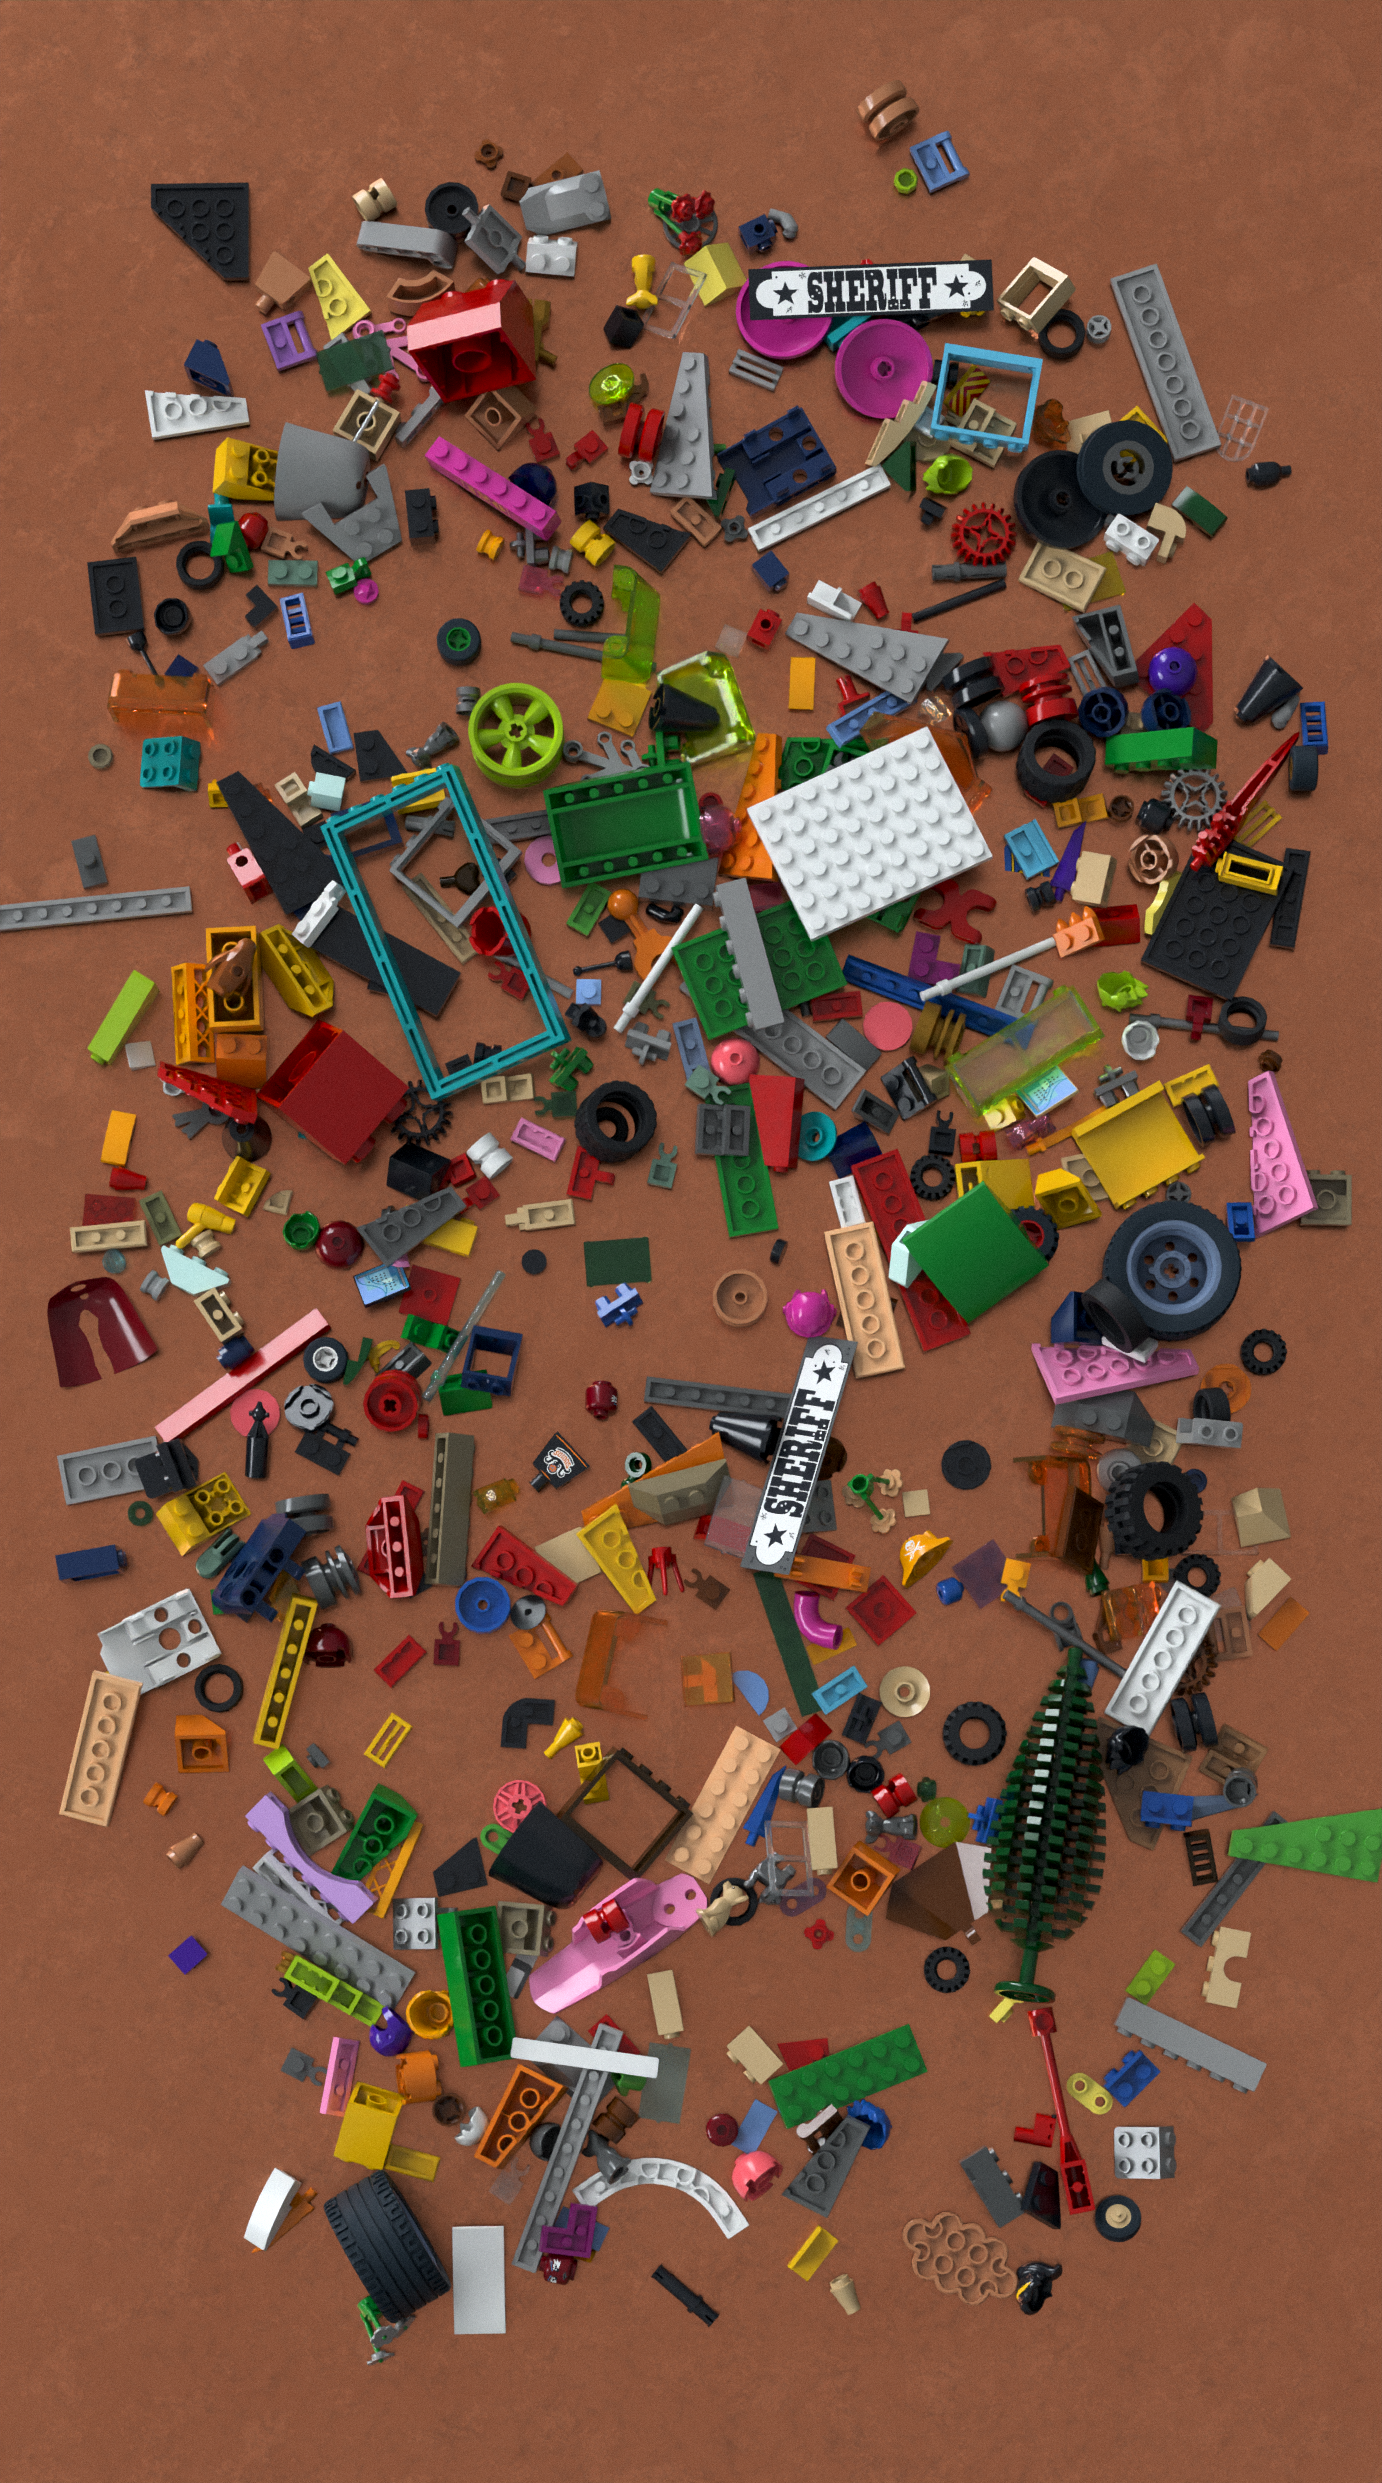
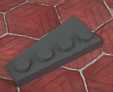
[356,1186,467,1268]
[782,2115,871,2218]

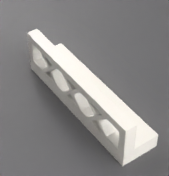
[253,1849,344,1925]

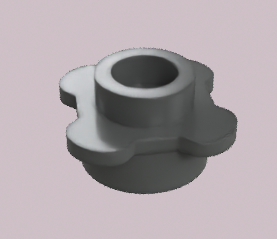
[721,515,748,542]

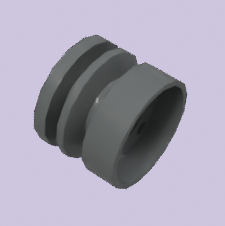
[301,1545,362,1610]

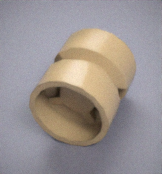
[352,178,397,221]

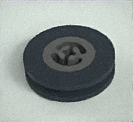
[1077,420,1173,516]

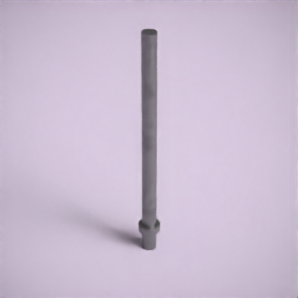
[1002,1590,1127,1679]

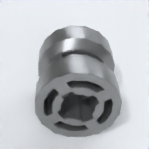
[456,686,481,716]

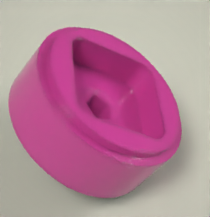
[354,579,379,605]

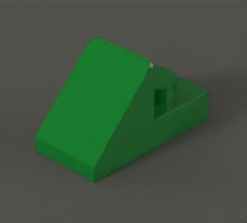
[210,521,254,573]

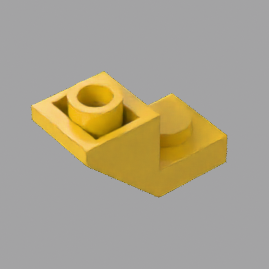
[575,1742,609,1804]

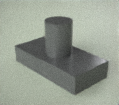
[71,835,108,890]

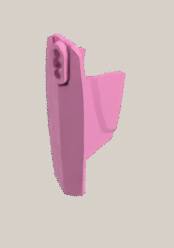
[529,1874,708,2014]

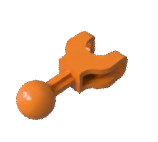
[607,889,678,987]

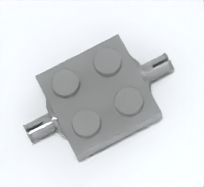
[462,204,526,274]

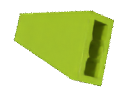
[87,970,160,1065]

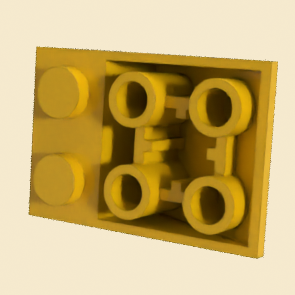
[212,437,278,501]
[954,1159,1035,1211]
[156,1472,251,1556]

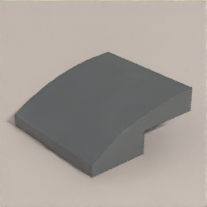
[695,1104,751,1156]

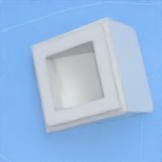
[125,1041,156,1071]

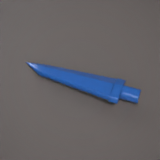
[743,1765,787,1847]

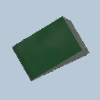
[882,441,916,491]

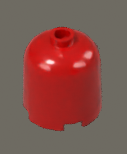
[469,906,532,957]

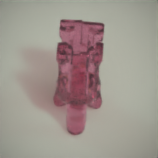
[1005,1113,1057,1151]

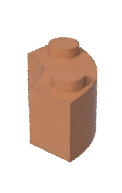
[386,270,456,316]

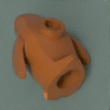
[204,938,257,1000]

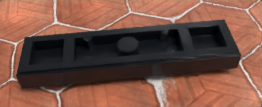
[1270,848,1311,949]

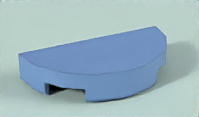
[732,1670,769,1716]

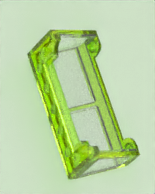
[944,984,1105,1117]

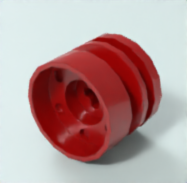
[1018,673,1079,729]

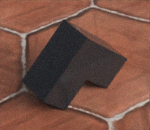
[245,585,279,630]

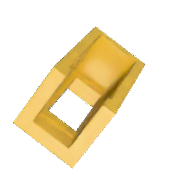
[1215,852,1283,896]

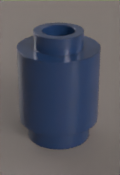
[216,1335,255,1370]

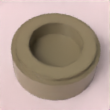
[88,744,114,770]

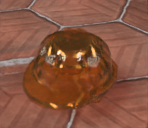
[1031,398,1071,444]

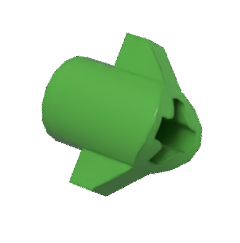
[611,2072,646,2097]

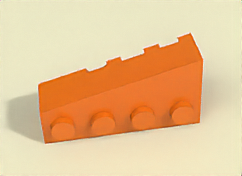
[474,2064,569,2169]

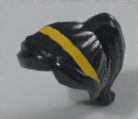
[1016,2261,1063,2316]

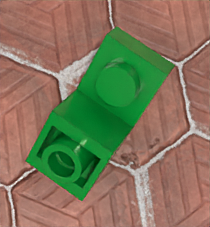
[400,1314,463,1356]

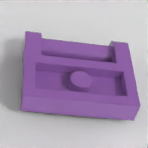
[261,311,319,372]

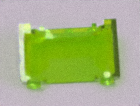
[601,564,660,683]
[656,651,756,766]

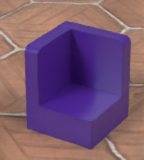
[168,1935,207,1975]

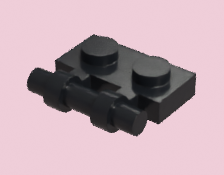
[295,1420,359,1476]

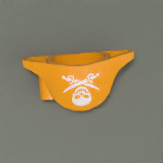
[900,1530,953,1589]

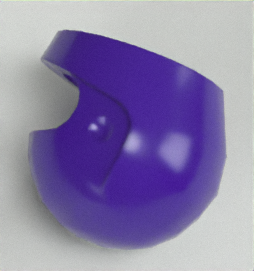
[369,2005,414,2057]

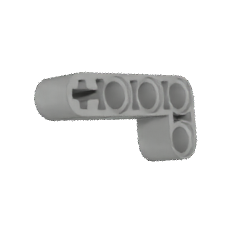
[356,221,458,269]

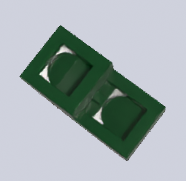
[1171,486,1228,537]
[343,1337,374,1387]

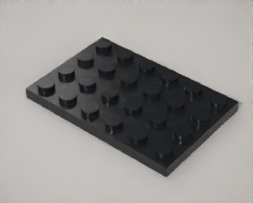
[1141,828,1295,1001]

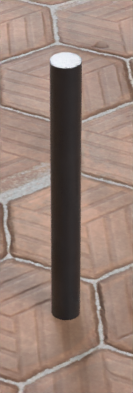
[912,579,1007,623]

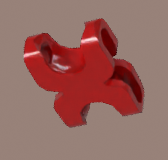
[913,879,997,945]

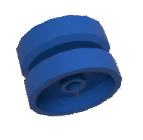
[455,1577,511,1634]

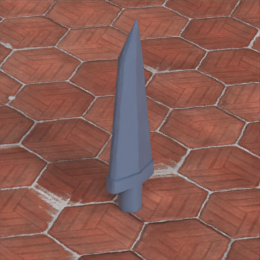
[1189,1794,1258,1821]

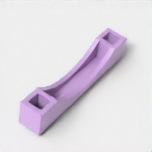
[245,1791,378,1924]

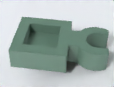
[685,1065,731,1105]
[647,1142,678,1189]

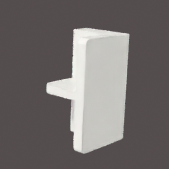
[807,580,862,622]

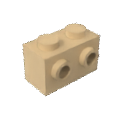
[1071,851,1117,909]
[194,1287,245,1345]
[726,2026,783,2085]

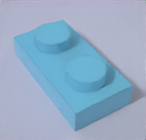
[811,1666,868,1715]

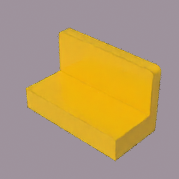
[787,2224,839,2282]

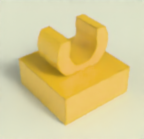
[208,779,228,807]

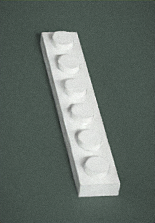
[748,463,891,552]

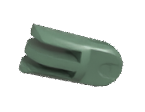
[195,1527,246,1578]

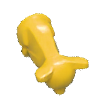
[626,254,658,310]

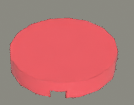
[863,1002,913,1052]
[230,1389,281,1437]

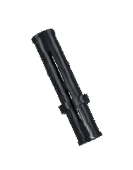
[651,2264,720,2327]

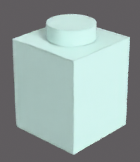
[307,772,346,811]

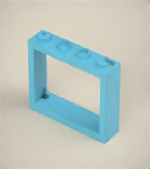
[930,343,1043,453]

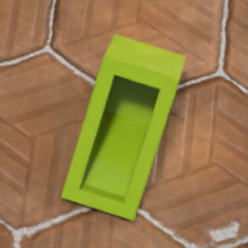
[263,1744,318,1803]

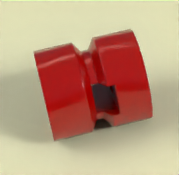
[959,1129,998,1163]
[870,1773,918,1819]
[583,1898,630,1944]

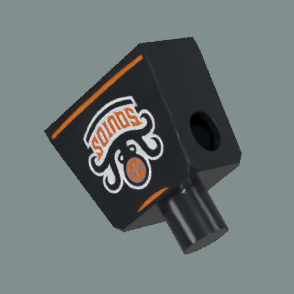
[529,1431,591,1493]

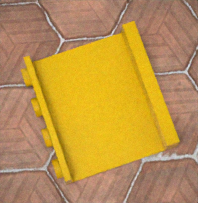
[1071,1080,1205,1210]

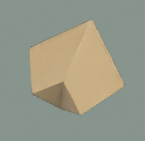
[1231,1488,1291,1547]

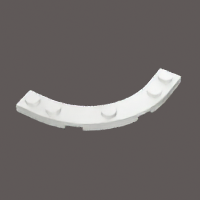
[572,2158,749,2239]

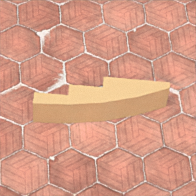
[865,380,937,467]

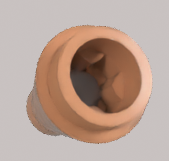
[166,1833,204,1869]

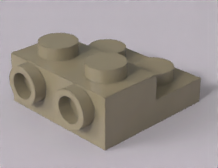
[1300,1170,1352,1226]
[289,1785,354,1857]
[497,1901,556,1957]

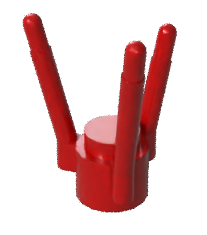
[646,1547,685,1608]

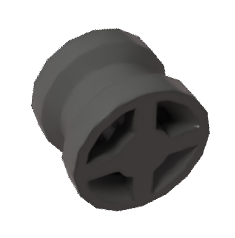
[1165,1182,1191,1203]

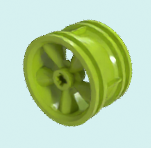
[468,683,565,789]

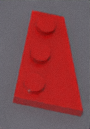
[982,644,1071,699]
[777,2038,829,2071]

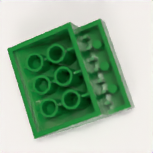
[902,1181,1049,1323]

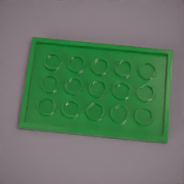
[671,900,848,1041]

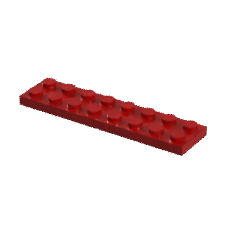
[850,1148,971,1353]

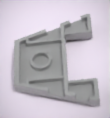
[301,464,402,561]

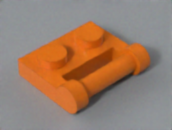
[509,1613,573,1679]

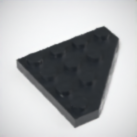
[151,182,250,281]

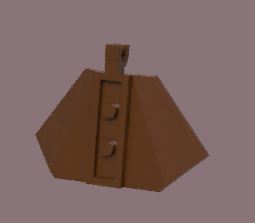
[886,1841,992,1945]

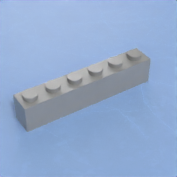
[712,878,785,1033]
[1113,1997,1267,2094]

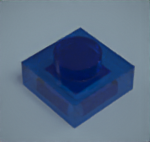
[164,654,199,689]

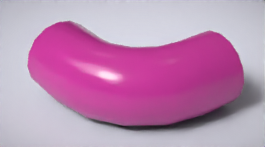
[793,1591,843,1650]

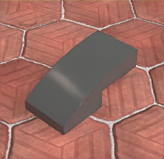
[826,1019,882,1071]

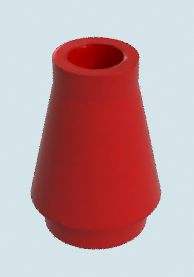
[858,581,890,619]
[109,1166,146,1190]

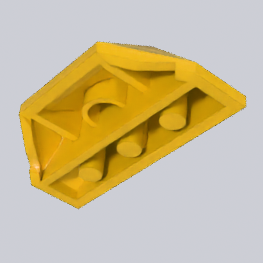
[259,924,334,1017]

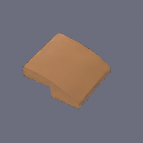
[1198,1723,1269,1784]

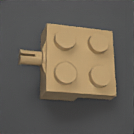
[944,398,1017,468]

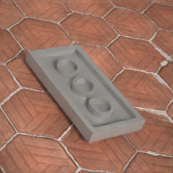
[57,1436,158,1506]

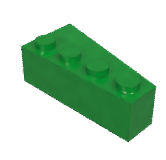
[1105,727,1218,774]

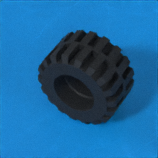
[943,1701,1007,1766]

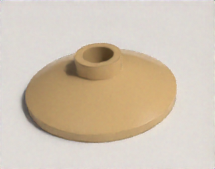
[879,1666,930,1717]

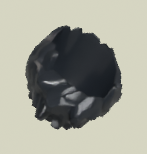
[1105,1726,1149,1775]

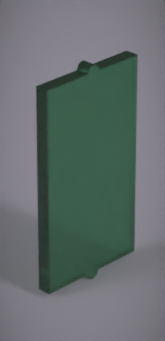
[316,330,394,392]

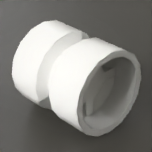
[466,1132,513,1180]

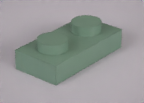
[268,560,318,587]

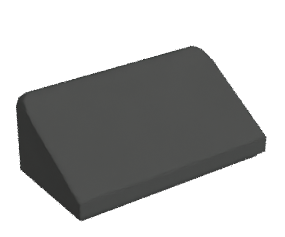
[375,1342,432,1379]

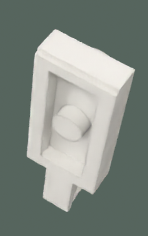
[292,880,346,948]

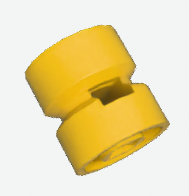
[570,520,616,567]

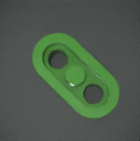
[480,1824,512,1855]

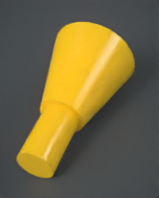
[544,1717,584,1759]

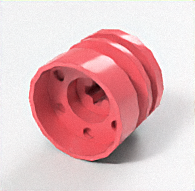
[493,1780,548,1833]

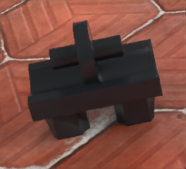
[564,1002,607,1041]
[842,1693,882,1745]

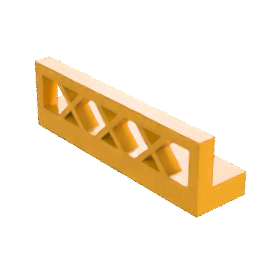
[171,963,215,1065]
[365,1821,424,1919]

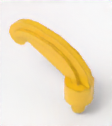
[369,1340,400,1373]

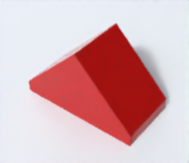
[779,1713,833,1765]

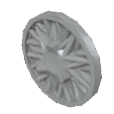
[1096,1449,1142,1493]

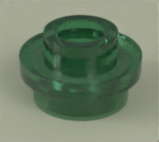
[128,1501,153,1526]
[917,1777,937,1802]

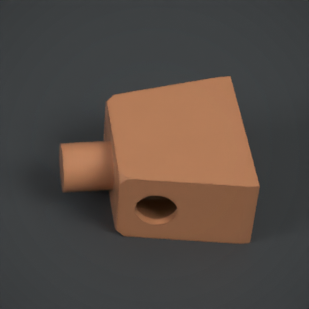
[255,251,313,314]

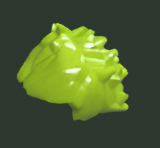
[923,453,973,495]
[1097,970,1149,1012]

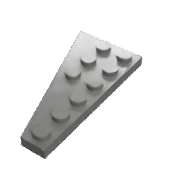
[650,352,717,500]
[785,613,950,705]

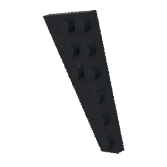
[216,771,344,915]

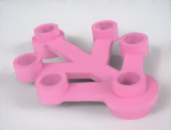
[353,318,429,384]

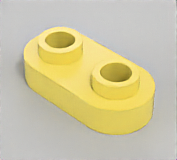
[1066,2073,1113,2114]

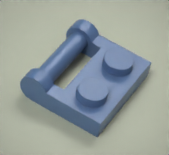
[909,131,970,193]

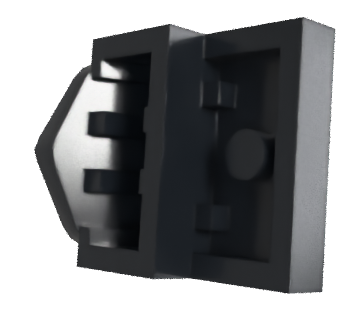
[135,1438,200,1499]

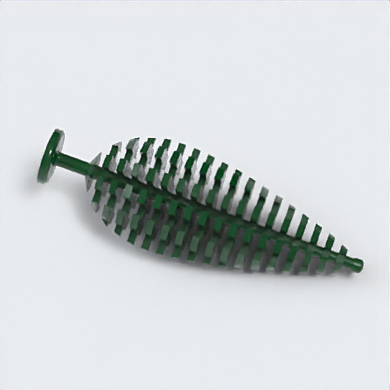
[982,1647,1106,2004]

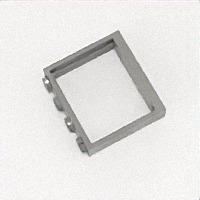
[389,796,523,930]

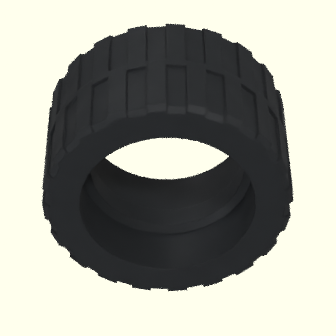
[1016,719,1096,803]
[574,1080,657,1163]

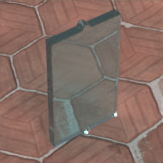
[638,2042,691,2124]

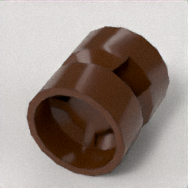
[432,2093,467,2127]
[592,2096,640,2145]

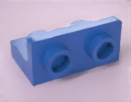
[1139,1791,1194,1831]
[1103,2049,1161,2108]

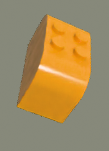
[206,926,264,1033]

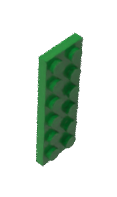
[705,1083,779,1238]
[767,2024,928,2129]

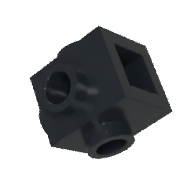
[574,482,610,522]

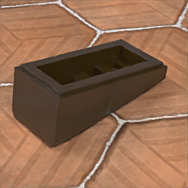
[1183,1829,1218,1886]

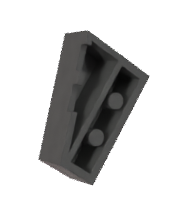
[1072,605,1140,688]

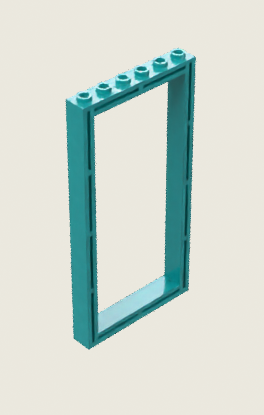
[320,763,572,1101]

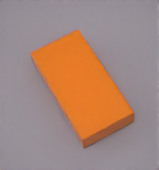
[1257,1596,1309,1651]

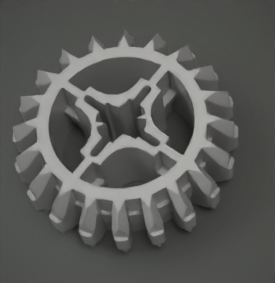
[1161,769,1228,831]

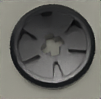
[952,706,989,760]

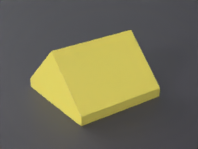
[684,243,747,307]

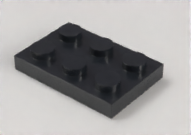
[87,557,145,636]

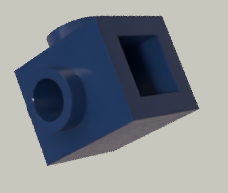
[738,214,778,255]

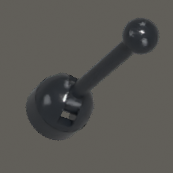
[126,631,165,688]
[573,950,633,976]

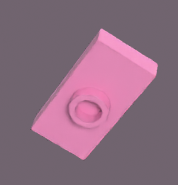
[510,1117,566,1162]

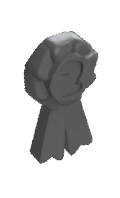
[172,1102,230,1140]

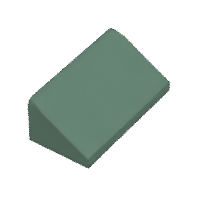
[956,944,995,997]

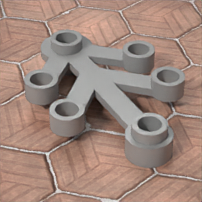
[563,731,650,780]

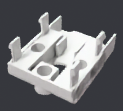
[97,1588,222,1694]

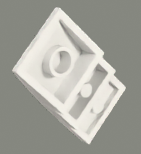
[452,2226,506,2334]

